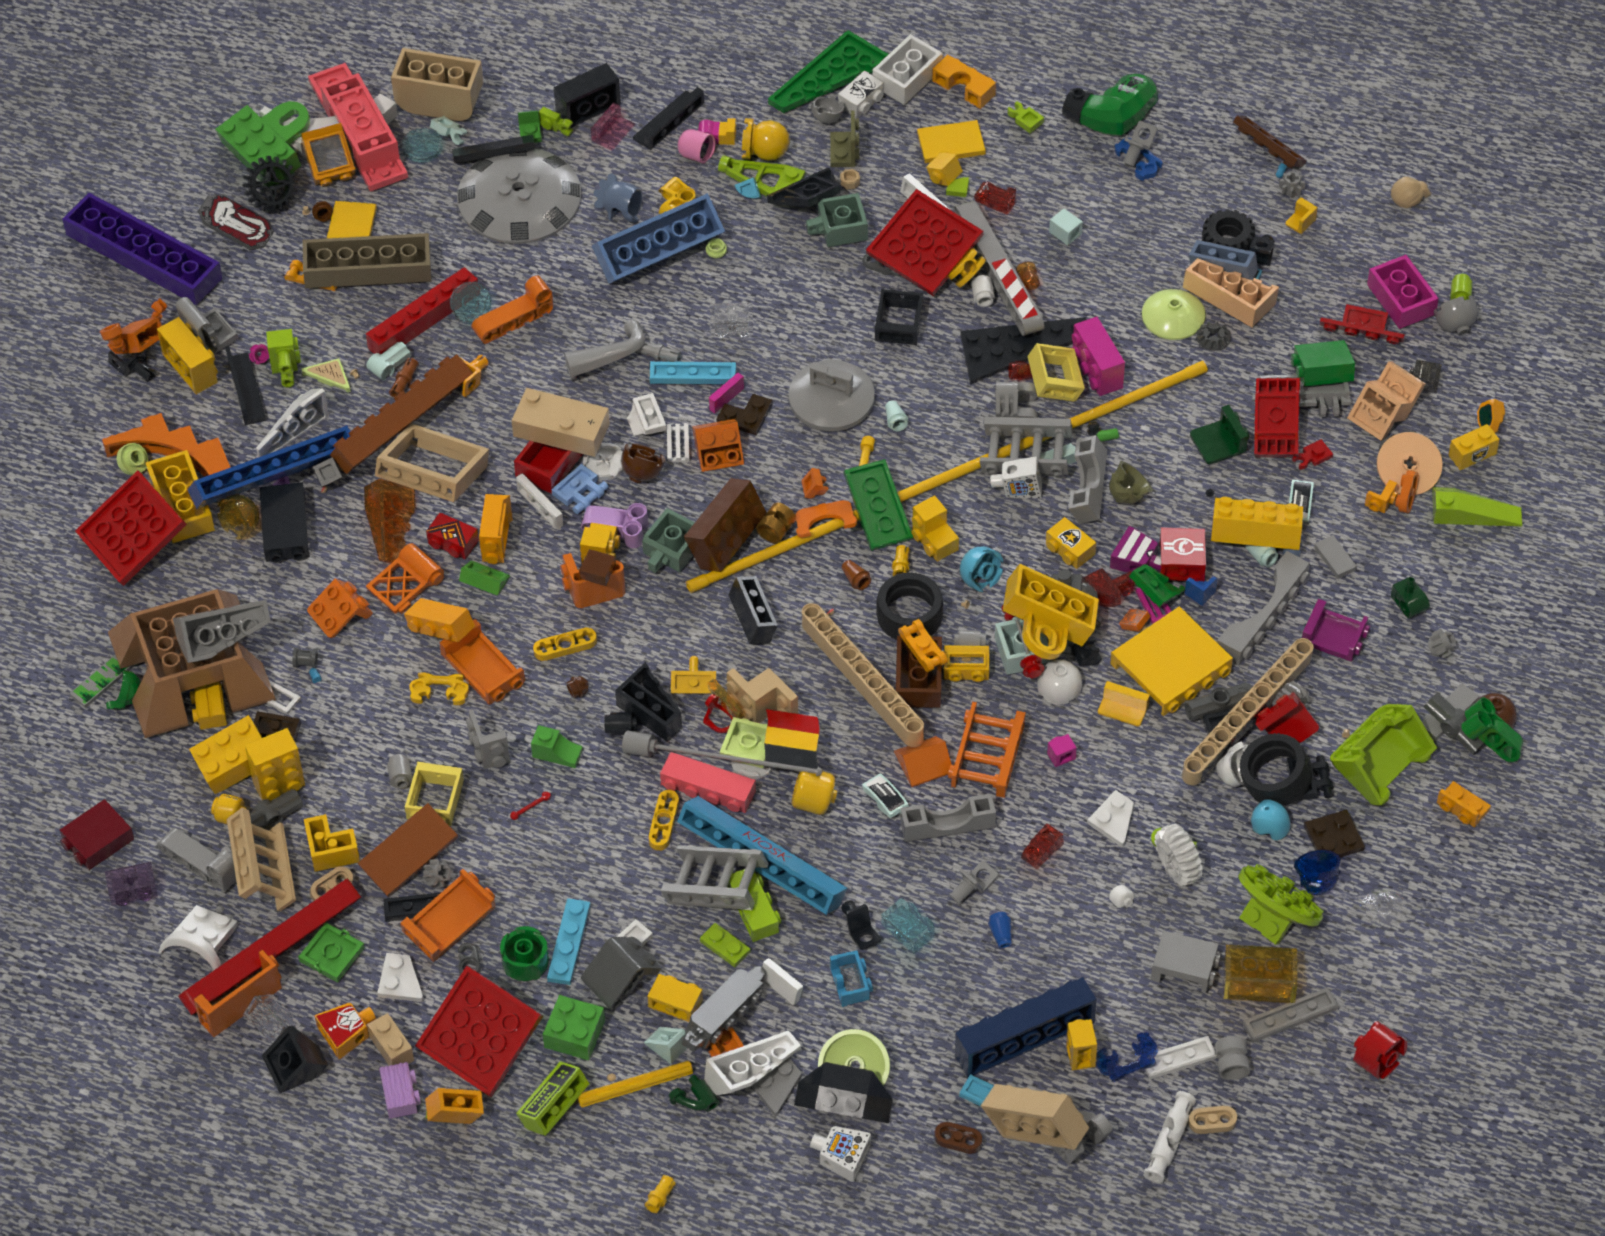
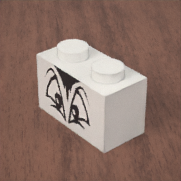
[838,71,884,118]

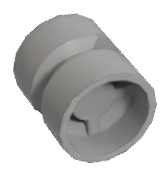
[1215,1036,1250,1080]

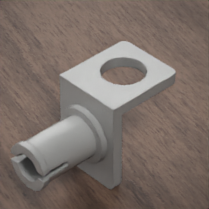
[1123,121,1158,167]
[949,861,999,905]

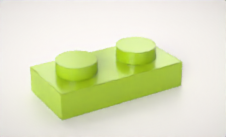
[700,923,751,968]

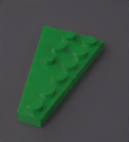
[768,30,889,113]

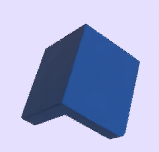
[1185,576,1217,606]

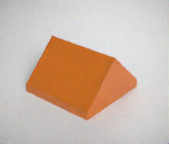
[894,736,952,787]

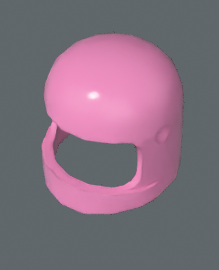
[678,129,716,164]

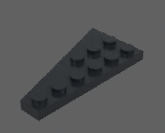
[960,317,1087,385]

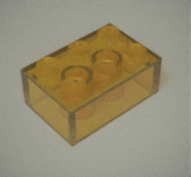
[1224,944,1298,1003]

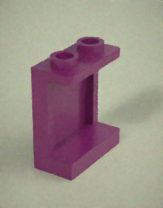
[1302,599,1371,662]

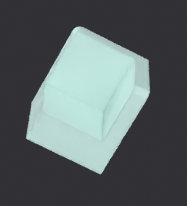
[1049,209,1083,245]

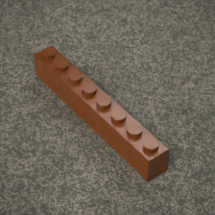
[330,354,473,474]

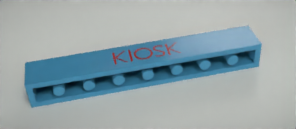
[677,796,847,915]

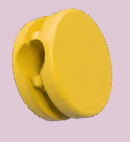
[948,248,986,288]

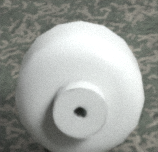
[1109,885,1135,908]

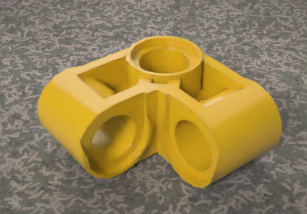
[658,177,696,214]

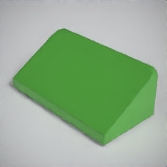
[459,560,510,596]

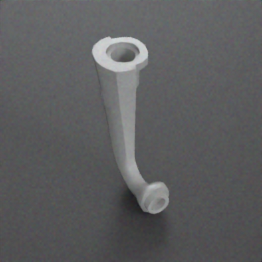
[564,320,645,380]

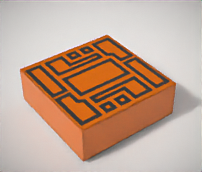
[1119,609,1151,632]

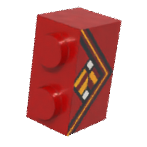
[426,512,479,560]

